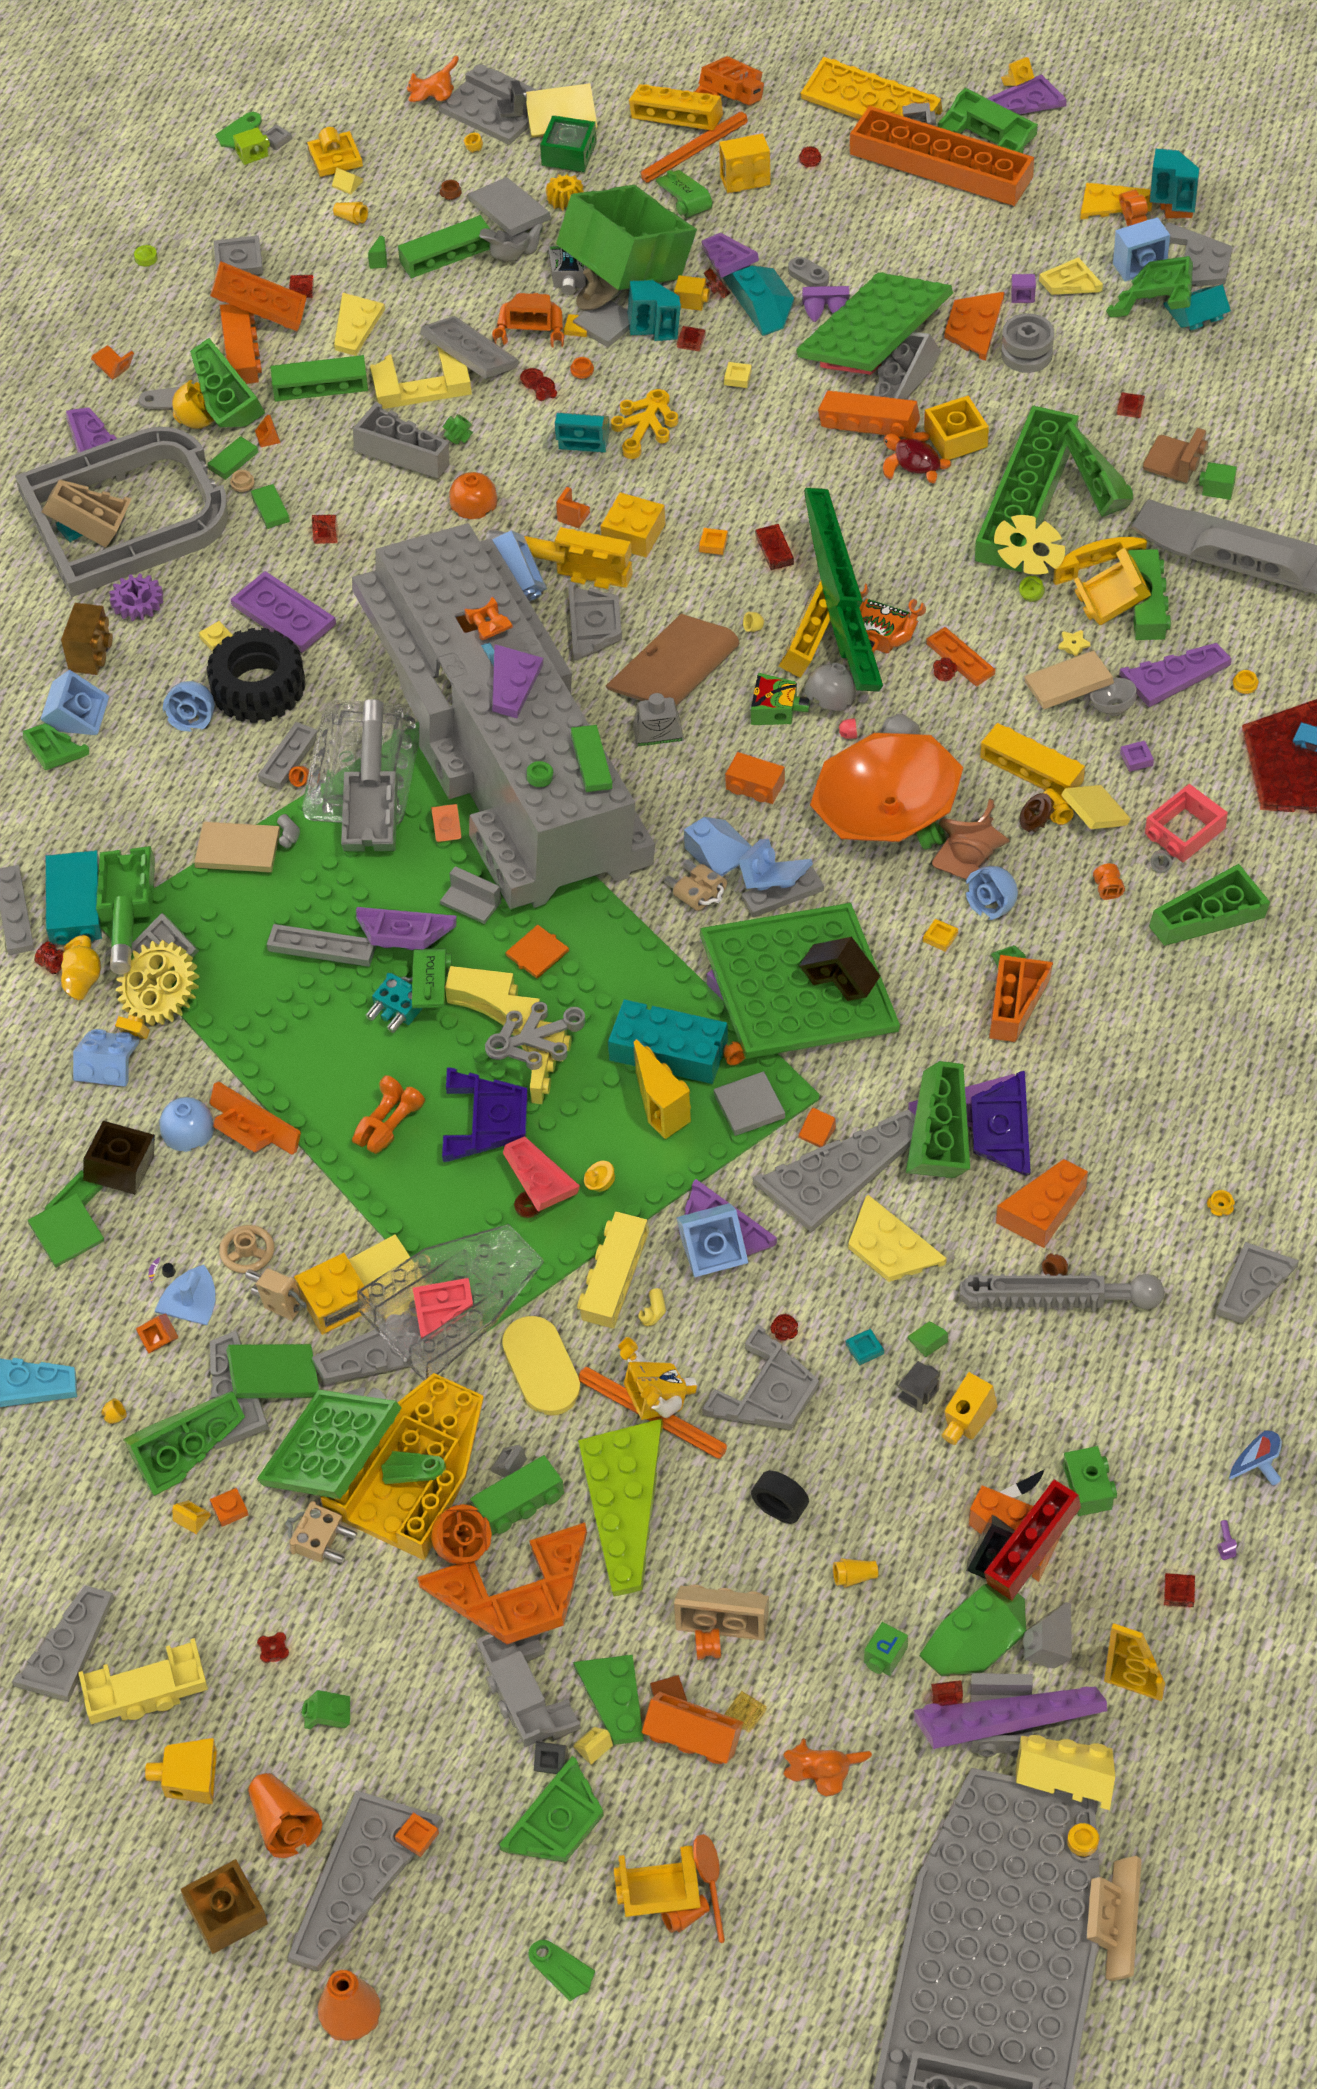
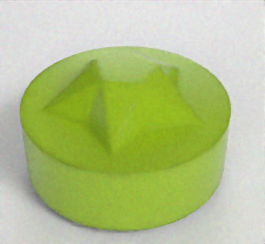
[134,245,158,267]
[1019,576,1045,602]

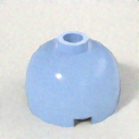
[163,681,215,732]
[966,866,1018,920]
[159,1097,215,1152]

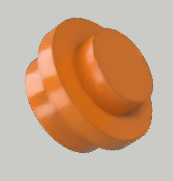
[570,357,594,379]

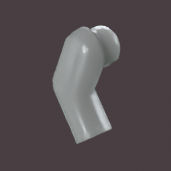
[277,814,300,848]

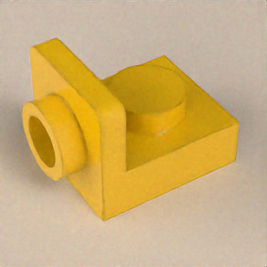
[1001,57,1035,86]

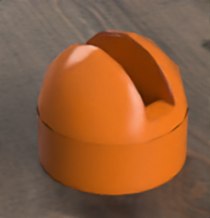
[289,766,311,787]
[723,1041,745,1065]

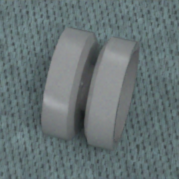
[1001,313,1054,373]

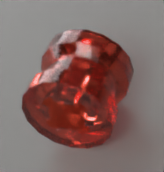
[34,941,65,974]

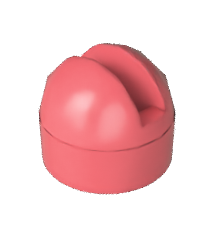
[839,718,857,739]

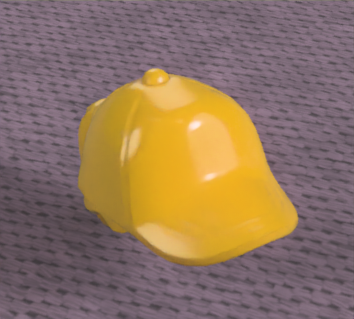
[61,935,101,1000]

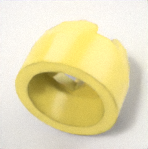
[743,612,764,632]

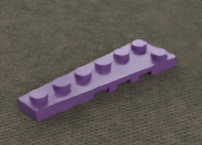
[914,1686,1107,1749]

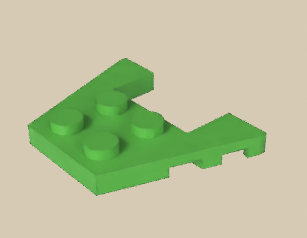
[1106,256,1193,317]

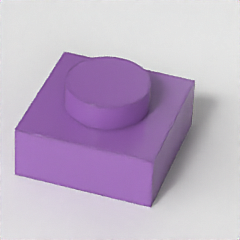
[1120,740,1154,772]

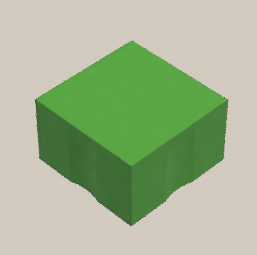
[556,185,697,290]

